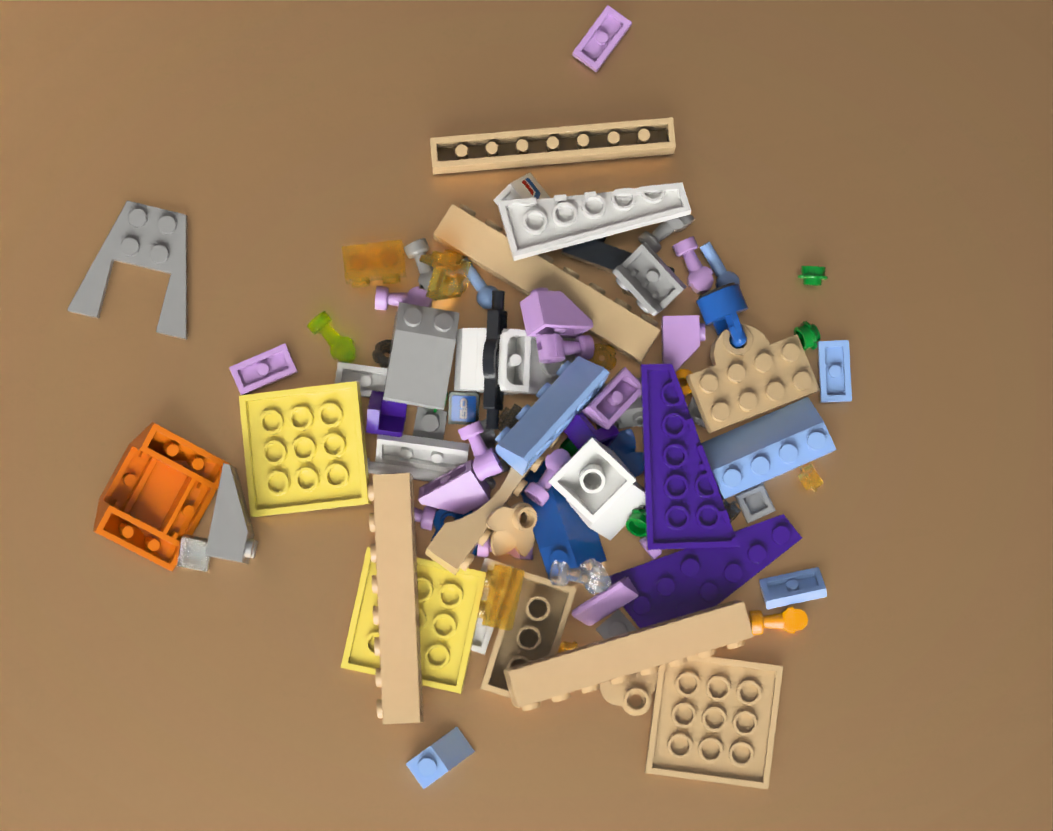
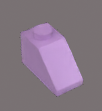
[520,287,594,338]
[661,315,705,373]
[418,459,491,515]

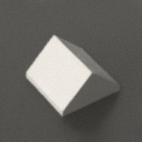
[548,437,636,523]
[566,481,645,540]

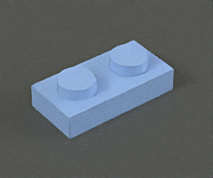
[817,340,852,403]
[759,567,827,610]

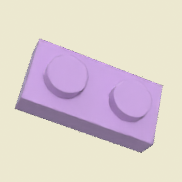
[572,5,632,73]
[229,343,298,395]

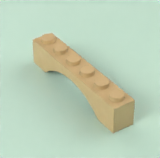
[425,401,562,575]

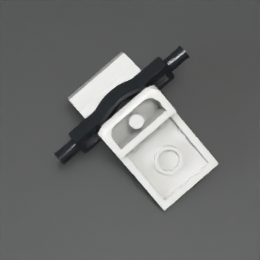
[454,290,576,430]

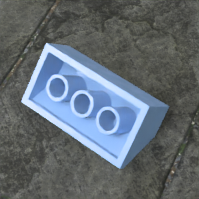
[495,356,610,476]
[701,397,837,501]

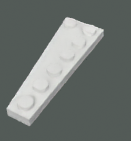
[498,182,691,261]

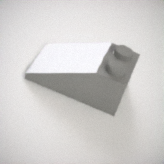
[383,302,460,410]
[205,463,258,564]

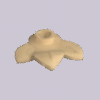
[486,502,537,557]
[600,671,658,716]

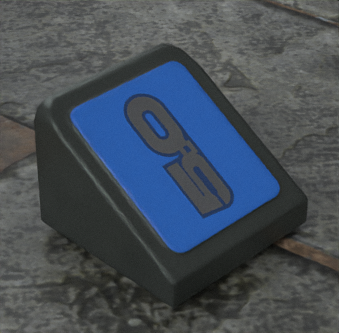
[448,391,480,425]

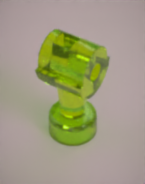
[307,311,357,363]

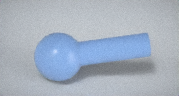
[699,241,740,288]
[457,257,498,309]

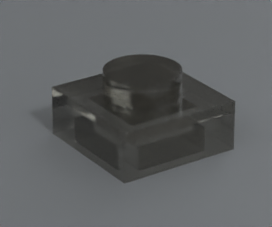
[498,403,522,432]
[177,534,211,572]

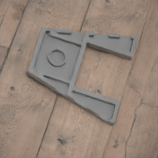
[68,201,188,340]

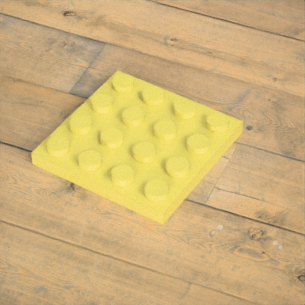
[239,381,372,517]
[341,547,488,694]

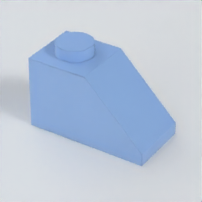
[406,727,475,789]

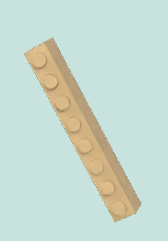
[430,117,676,175]
[433,204,661,364]
[368,473,424,724]
[503,600,753,711]

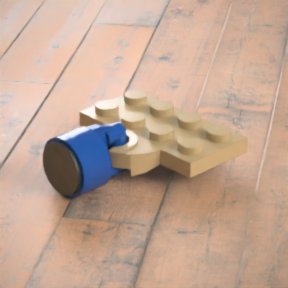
[686,282,820,434]

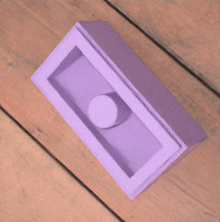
[580,367,641,430]
[571,576,639,626]

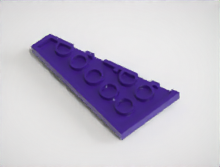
[640,363,740,550]
[601,514,802,629]

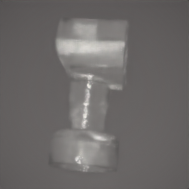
[550,559,611,595]

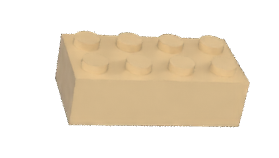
[480,570,577,703]

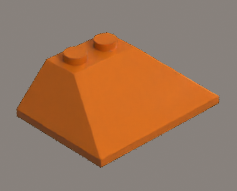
[93,422,231,572]

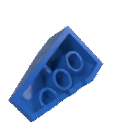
[521,460,607,579]

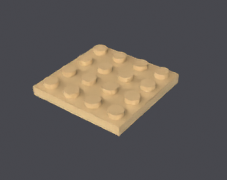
[645,654,784,789]

